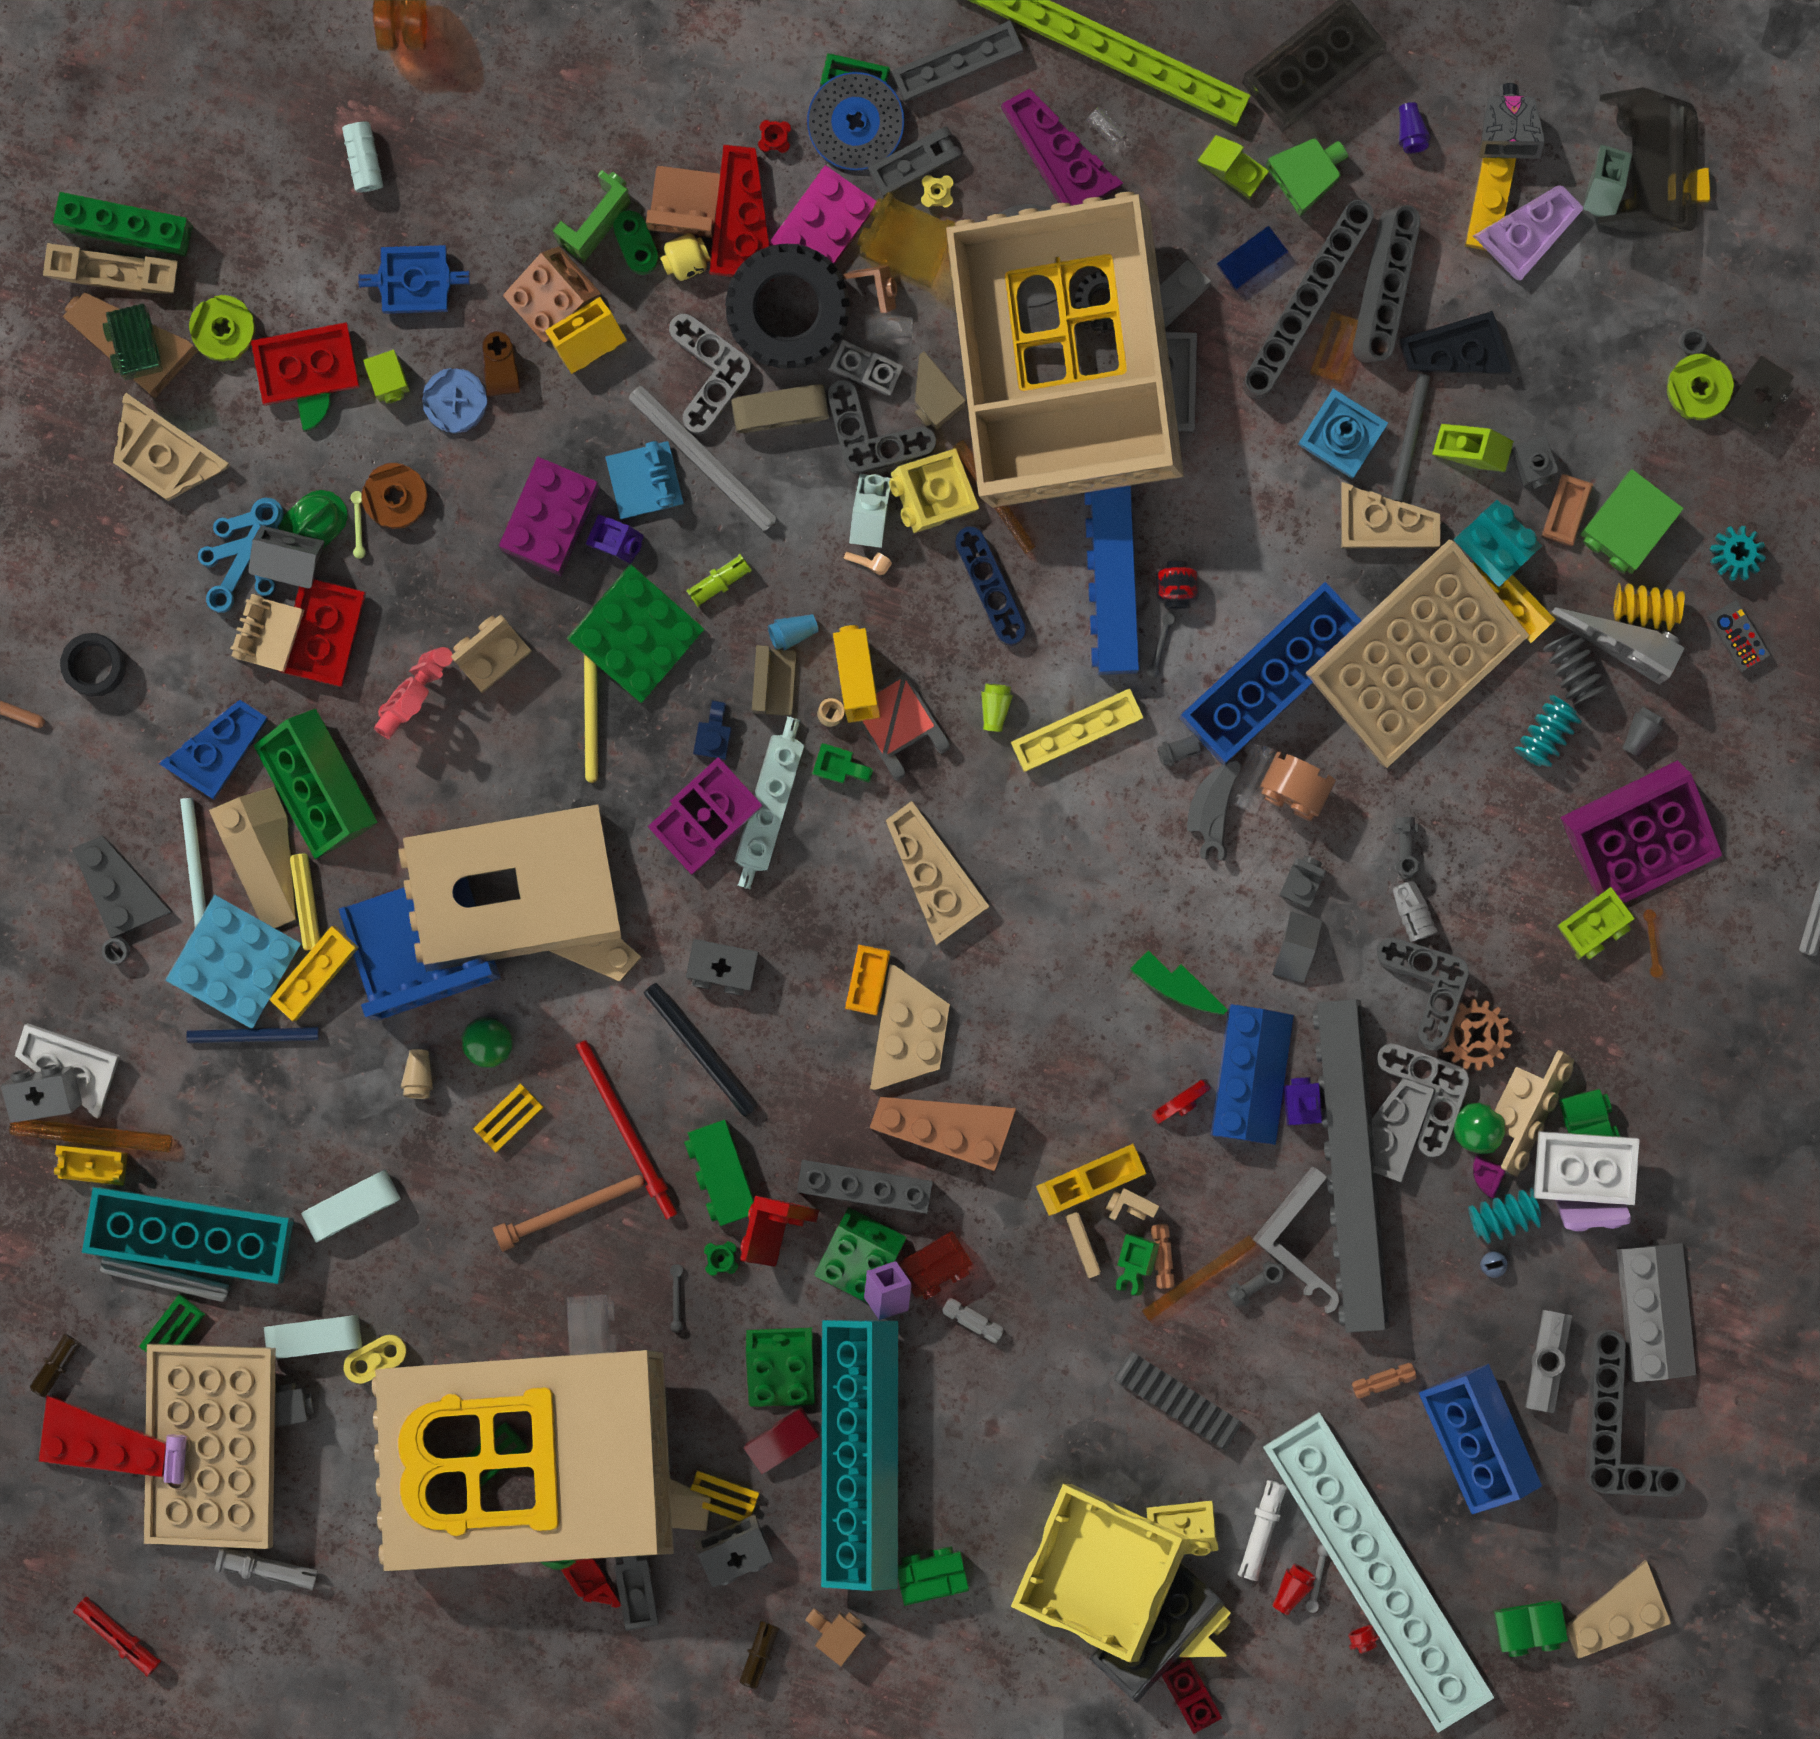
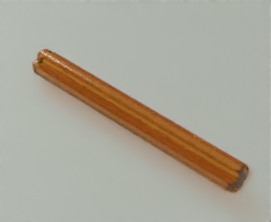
[9,1120,173,1153]

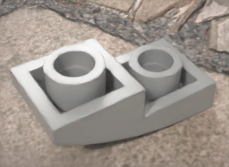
[827,340,903,396]

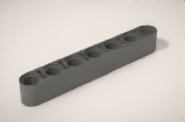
[1243,199,1374,400]

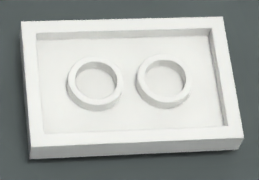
[1534,1131,1639,1205]

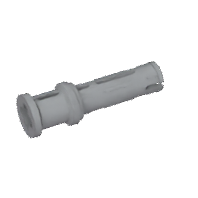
[214,1547,318,1591]

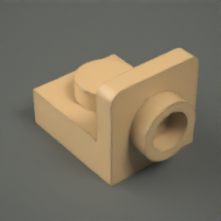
[1106,1188,1159,1220]

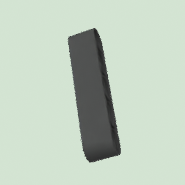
[1353,205,1420,363]

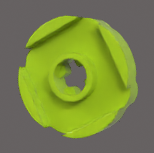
[189,295,256,361]
[1667,354,1734,420]

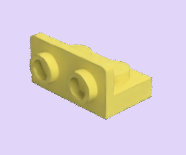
[1147,1501,1219,1556]

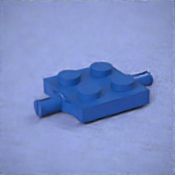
[358,245,470,314]

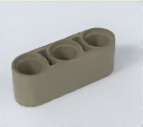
[731,384,829,433]

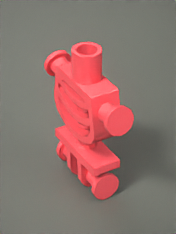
[374,647,453,739]

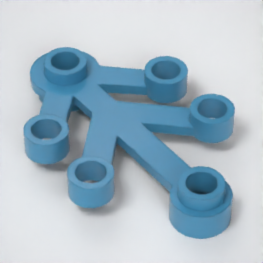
[198,498,284,613]

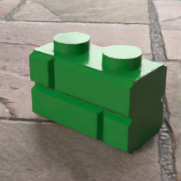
[898,1546,969,1606]

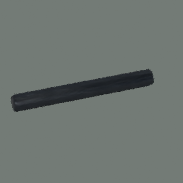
[644,983,757,1117]

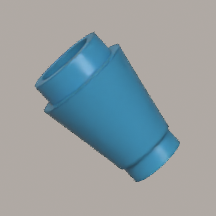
[768,614,819,650]

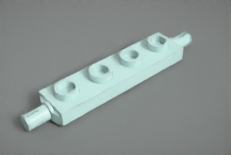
[734,717,804,889]

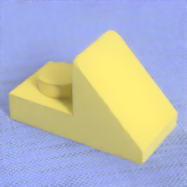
[1179,1606,1231,1657]

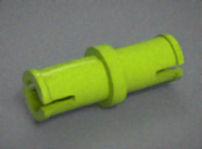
[686,554,752,607]

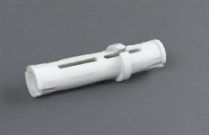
[1238,1480,1287,1581]

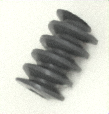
[1543,631,1607,705]

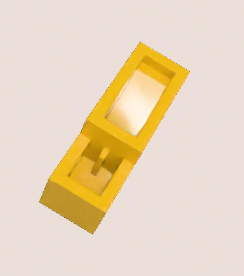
[1036,1144,1146,1216]

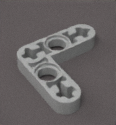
[669,314,751,435]
[1376,1043,1469,1157]

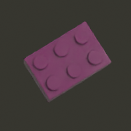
[499,456,600,577]

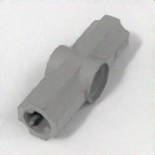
[1525,1310,1572,1413]

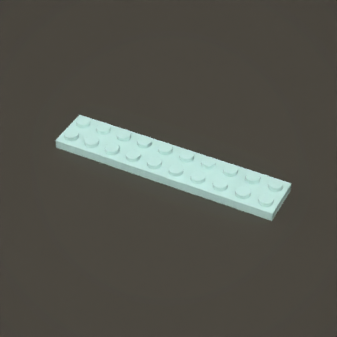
[1263,1412,1494,1733]

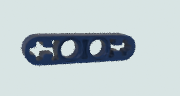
[955,526,1025,646]

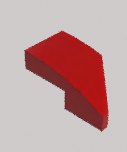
[561,1559,621,1608]

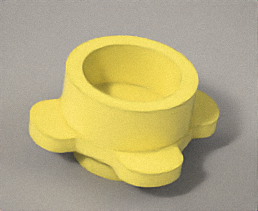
[921,175,954,208]

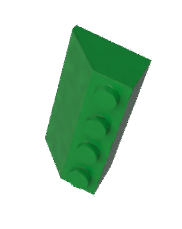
[253,708,378,859]

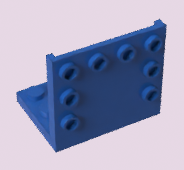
[338,877,501,1021]

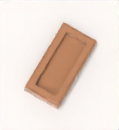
[1541,474,1593,547]

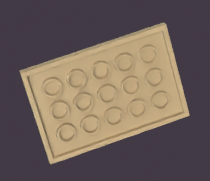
[1306,539,1529,768]
[144,1344,276,1549]

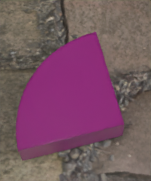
[1472,1155,1505,1199]

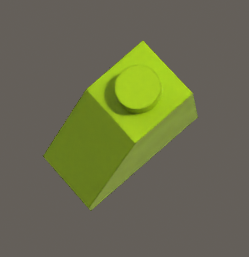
[1432,424,1514,472]

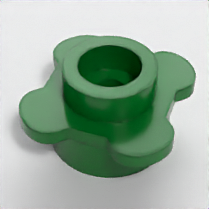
[704,1241,738,1276]

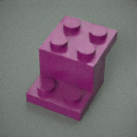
[647,757,763,875]

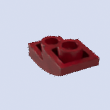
[743,1407,820,1474]
[1162,1657,1222,1734]

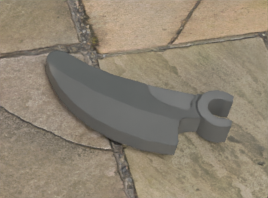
[1187,761,1242,861]

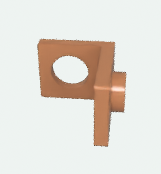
[843,265,897,313]

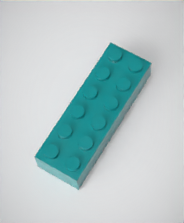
[82,1187,294,1284]

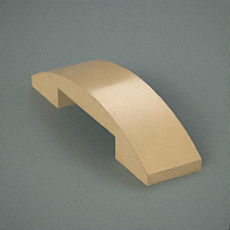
[43,243,178,294]

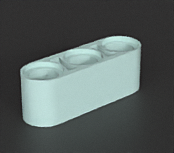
[301,1170,401,1243]
[264,1315,362,1359]

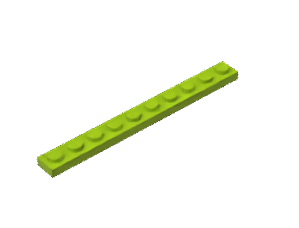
[968,0,1251,127]

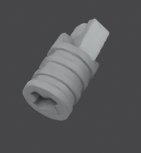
[1393,881,1438,943]

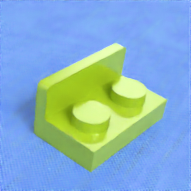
[1557,887,1635,960]

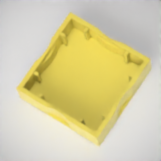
[1011,1484,1191,1663]

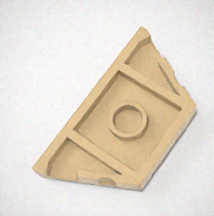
[113,393,230,501]
[870,964,950,1090]

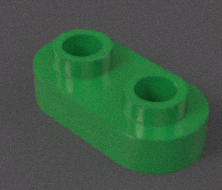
[613,211,658,275]

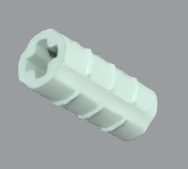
[342,121,383,193]

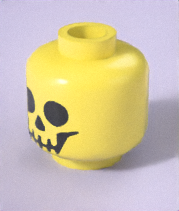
[660,233,711,281]

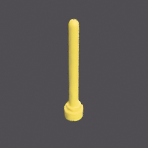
[584,655,598,783]

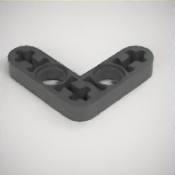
[828,380,936,474]
[1377,937,1470,1050]

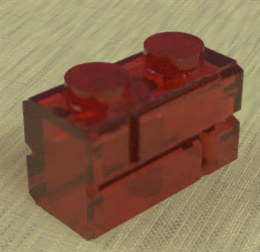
[898,1231,973,1301]

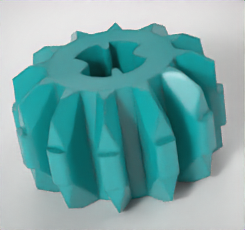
[1709,526,1766,581]

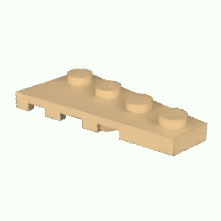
[886,801,989,946]

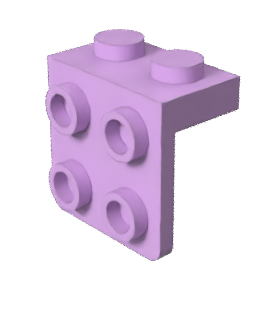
[1555,1200,1631,1231]

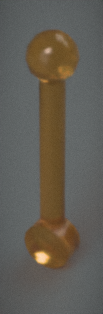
[1643,909,1663,977]

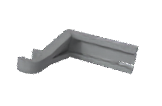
[1252,1167,1339,1313]

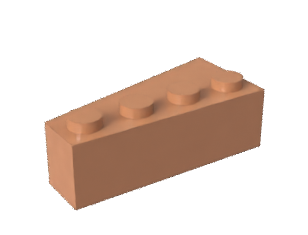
[870,1097,1016,1171]

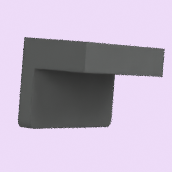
[248,525,324,589]

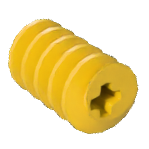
[1613,583,1685,631]

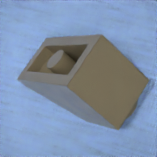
[914,351,966,430]

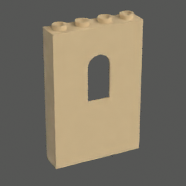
[398,805,621,972]

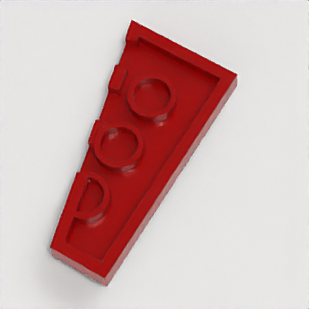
[709,144,774,282]
[39,1395,166,1477]

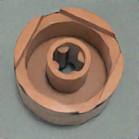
[1260,752,1336,821]

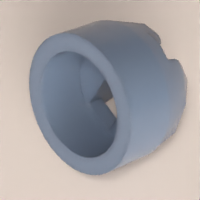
[1480,1251,1508,1278]

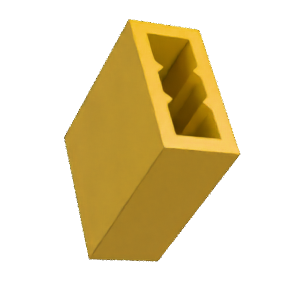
[833,625,880,723]

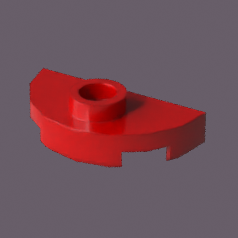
[1152,1079,1212,1124]

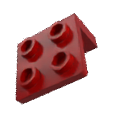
[740,1196,819,1267]

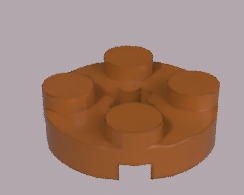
[361,463,428,529]

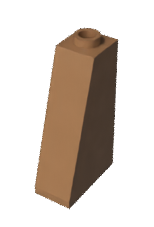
[63,292,198,399]

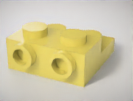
[889,448,979,533]

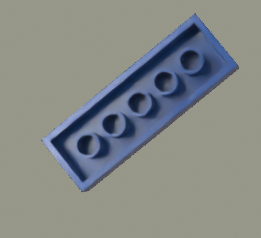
[1179,581,1362,765]

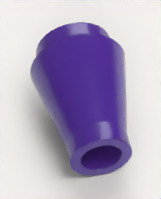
[1399,102,1431,154]

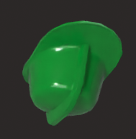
[278,490,348,549]

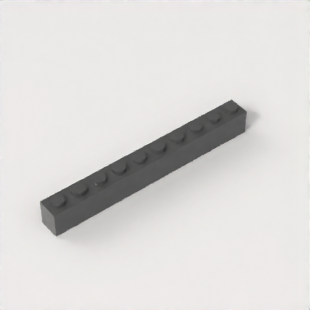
[1313,999,1390,1333]

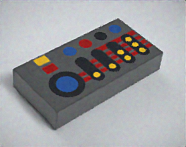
[1707,599,1770,673]

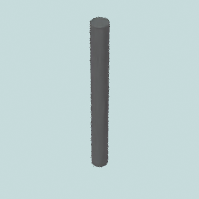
[1391,374,1430,503]

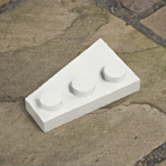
[15,1023,120,1119]

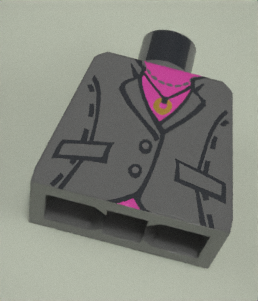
[1479,83,1544,159]

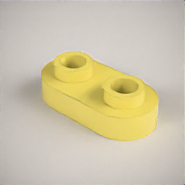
[344,1334,407,1384]

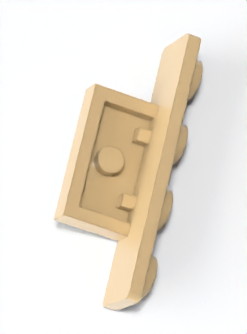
[1495,1050,1574,1177]

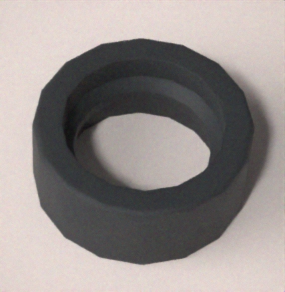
[60,633,125,697]

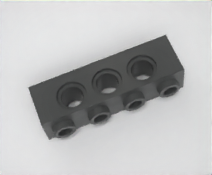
[797,1160,932,1214]

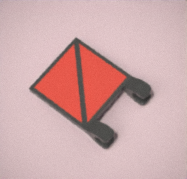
[859,673,950,781]

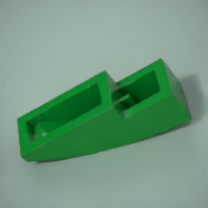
[1129,950,1228,1016]

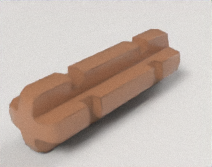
[1151,1224,1175,1289]
[1352,1363,1417,1398]

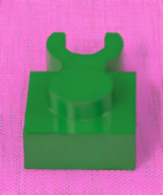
[1116,1234,1160,1296]

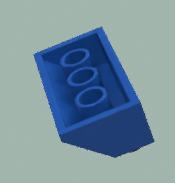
[1210,1004,1294,1145]
[1419,1364,1542,1514]

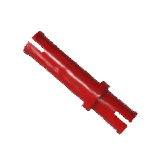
[72,1597,161,1677]

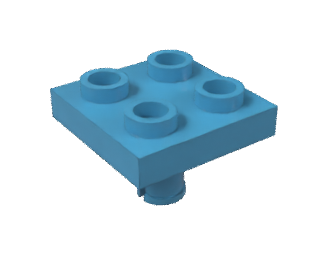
[1298,388,1388,479]

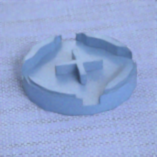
[422,368,488,434]

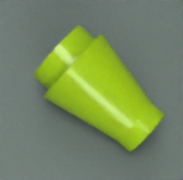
[981,683,1013,732]

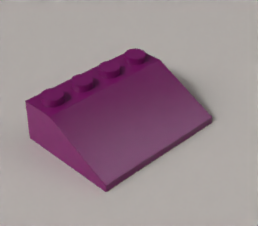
[1560,760,1722,903]

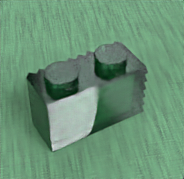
[102,304,163,380]

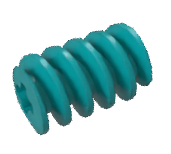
[1514,695,1582,767]
[1468,1188,1541,1244]

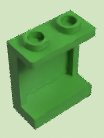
[553,170,631,263]
[1580,469,1684,574]

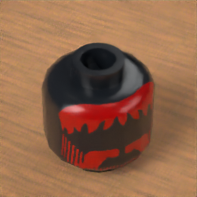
[1156,561,1199,609]

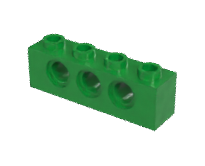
[53,192,193,257]

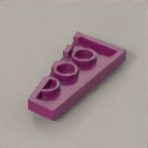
[1001,88,1123,206]

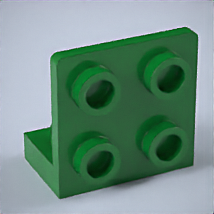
[814,1207,907,1303]
[746,1328,815,1407]

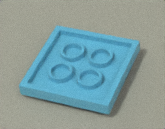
[165,895,301,1029]

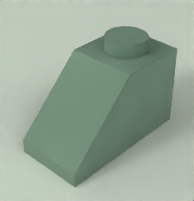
[1583,144,1632,219]

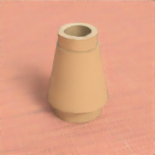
[400,1049,433,1099]

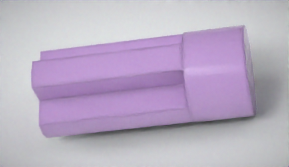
[163,1434,187,1484]

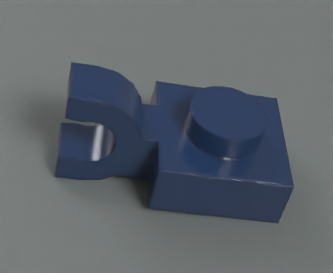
[693,701,732,760]

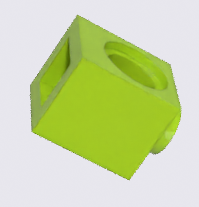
[363,349,410,404]

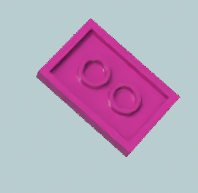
[769,165,878,265]

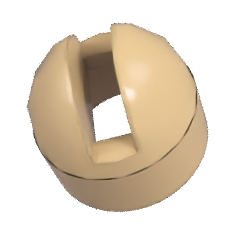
[817,698,845,727]

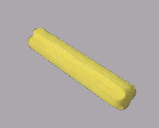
[290,853,320,950]

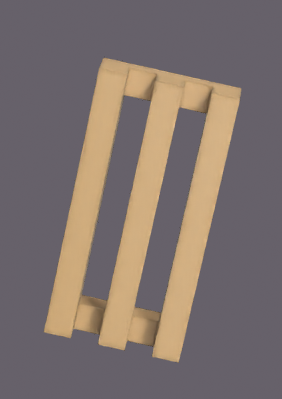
[1065,1212,1101,1278]

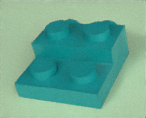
[1454,499,1542,587]

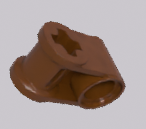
[482,331,520,397]

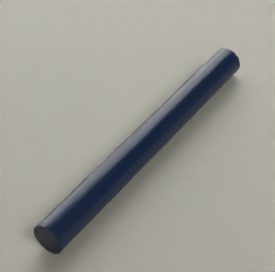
[186,1027,319,1043]

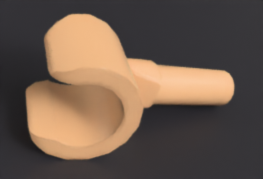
[844,552,892,575]

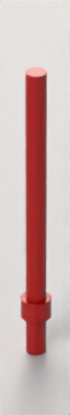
[575,1040,678,1220]

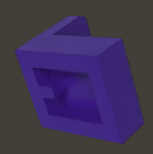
[585,514,644,564]

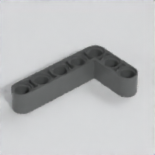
[1585,1329,1686,1497]

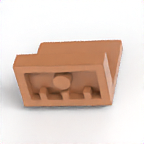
[646,166,720,239]
[503,246,601,342]

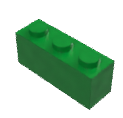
[684,1119,754,1226]

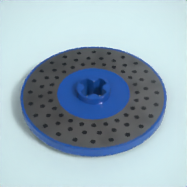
[807,72,904,171]

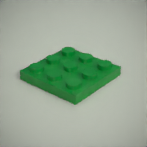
[566,565,704,703]

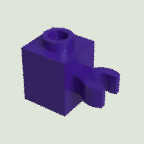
[1284,1077,1322,1125]

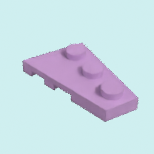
[1473,186,1583,281]

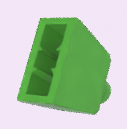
[1265,138,1348,217]

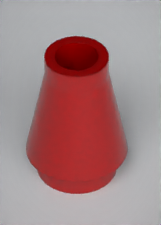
[1272,1563,1316,1615]

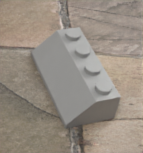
[1616,1243,1696,1382]

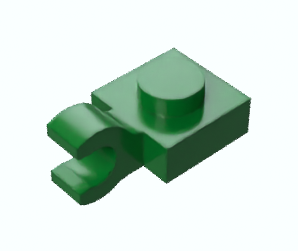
[812,743,873,785]

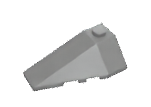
[1550,607,1684,685]

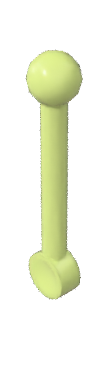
[350,491,366,559]

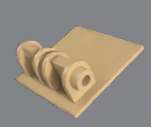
[230,594,304,672]

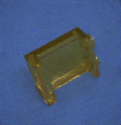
[857,192,956,288]

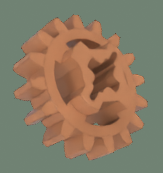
[1439,999,1512,1071]

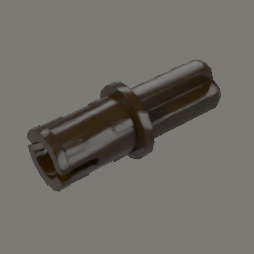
[30,1333,81,1397]
[740,1621,780,1689]

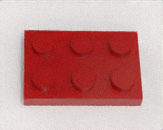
[251,322,360,406]
[278,580,366,688]

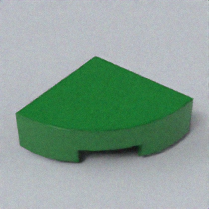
[297,393,331,432]

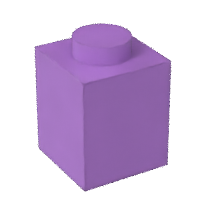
[864,1261,911,1320]

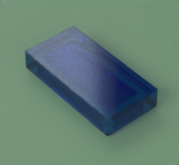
[1216,226,1288,291]

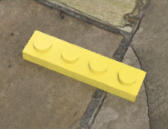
[1011,688,1143,773]

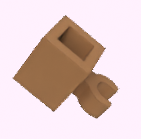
[805,1608,866,1666]

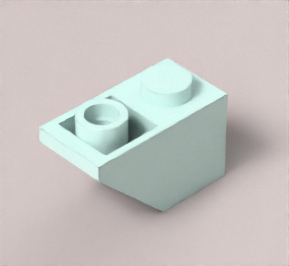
[849,474,890,548]

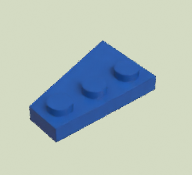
[158,700,269,800]

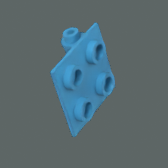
[605,441,684,520]

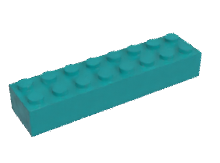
[821,1320,898,1591]

